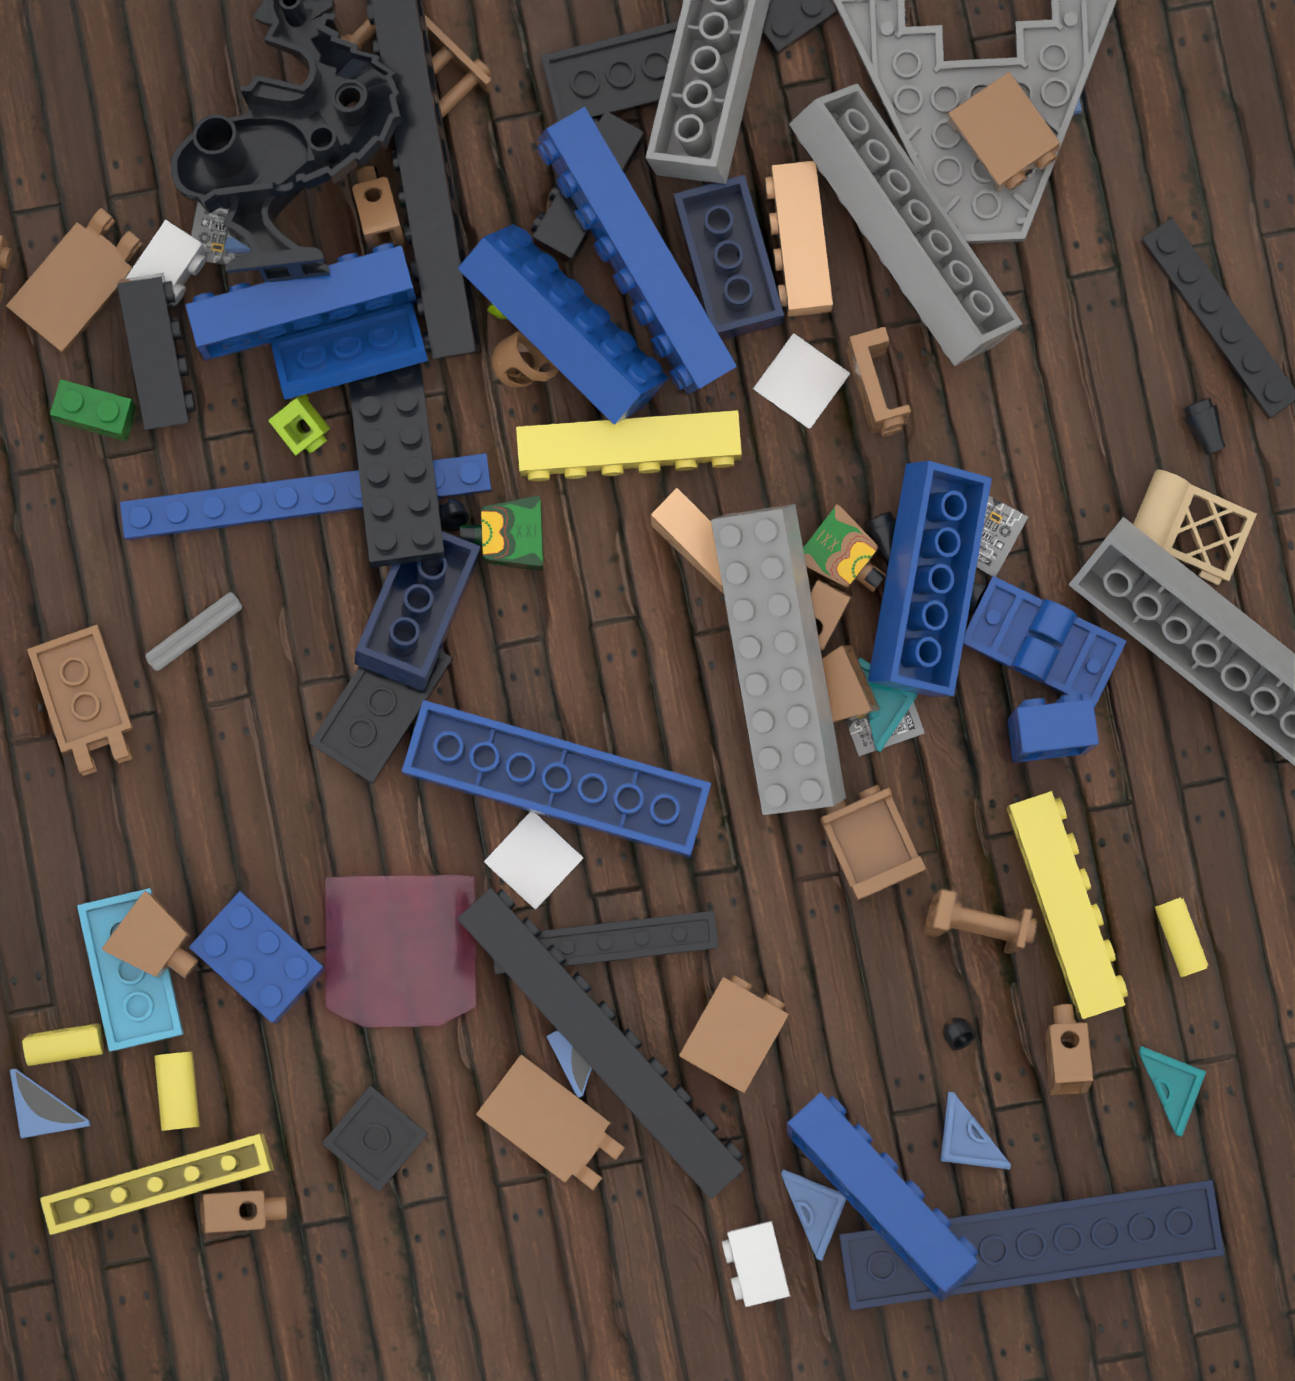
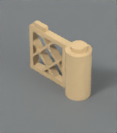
[1133,470,1257,586]

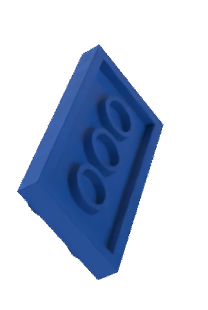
[270,302,428,400]

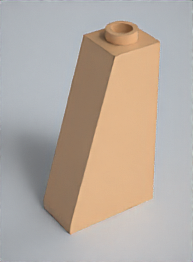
[651,488,724,594]

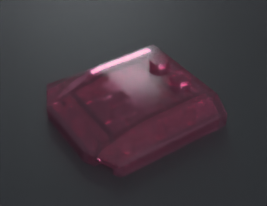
[325,875,477,1027]

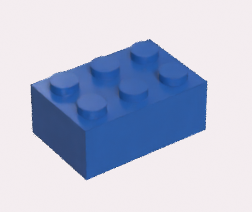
[1007,694,1099,763]
[189,891,327,1024]

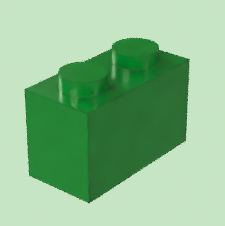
[50,379,137,442]

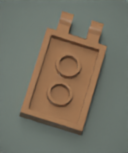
[6,208,143,354]
[27,625,134,777]
[476,1055,625,1190]

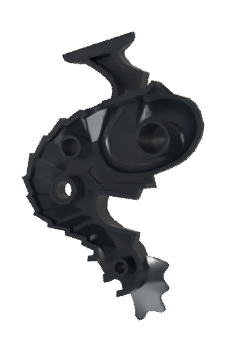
[171,0,403,282]

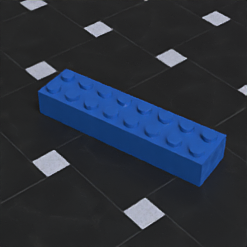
[537,107,737,394]
[402,700,711,858]

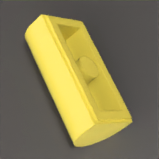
[1154,897,1209,977]
[22,1023,104,1066]
[154,1052,200,1131]

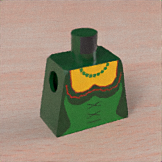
[460,496,544,571]

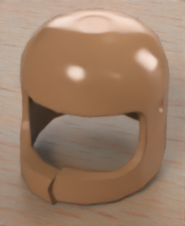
[491,330,559,388]

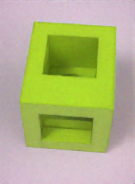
[268,394,330,456]

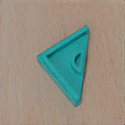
[859,657,918,753]
[1138,1046,1206,1137]

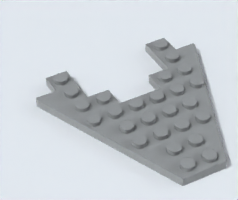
[833,0,1117,244]

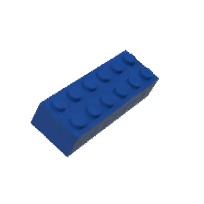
[457,224,669,425]
[185,243,417,361]
[868,461,992,697]
[787,1093,979,1302]

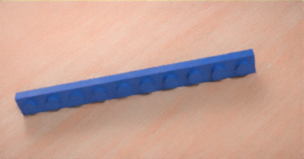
[120,453,492,540]

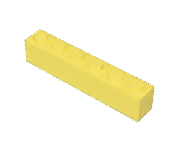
[516,410,742,482]
[1006,791,1128,1020]
[40,1134,274,1235]

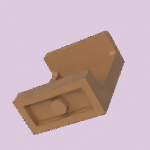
[948,72,1060,192]
[846,327,911,437]
[820,785,926,901]
[679,975,789,1093]

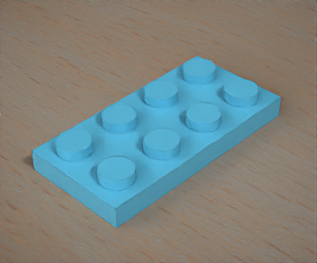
[77,888,184,1052]

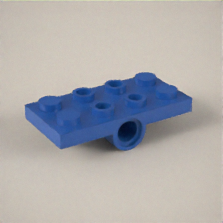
[963,576,1127,708]

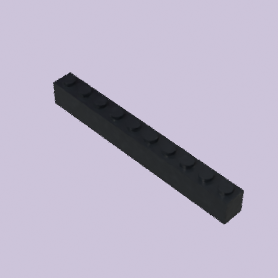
[367,0,482,360]
[457,887,745,1199]

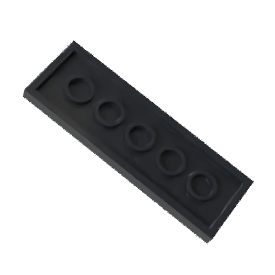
[349,363,445,568]

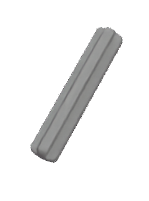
[145,592,242,671]

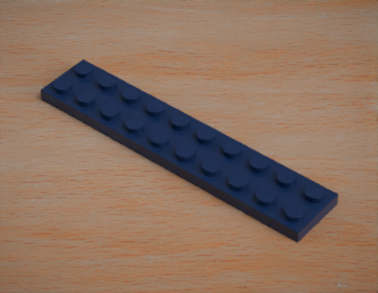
[839,1180,1225,1310]

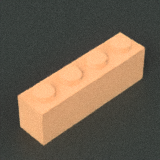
[765,161,833,317]

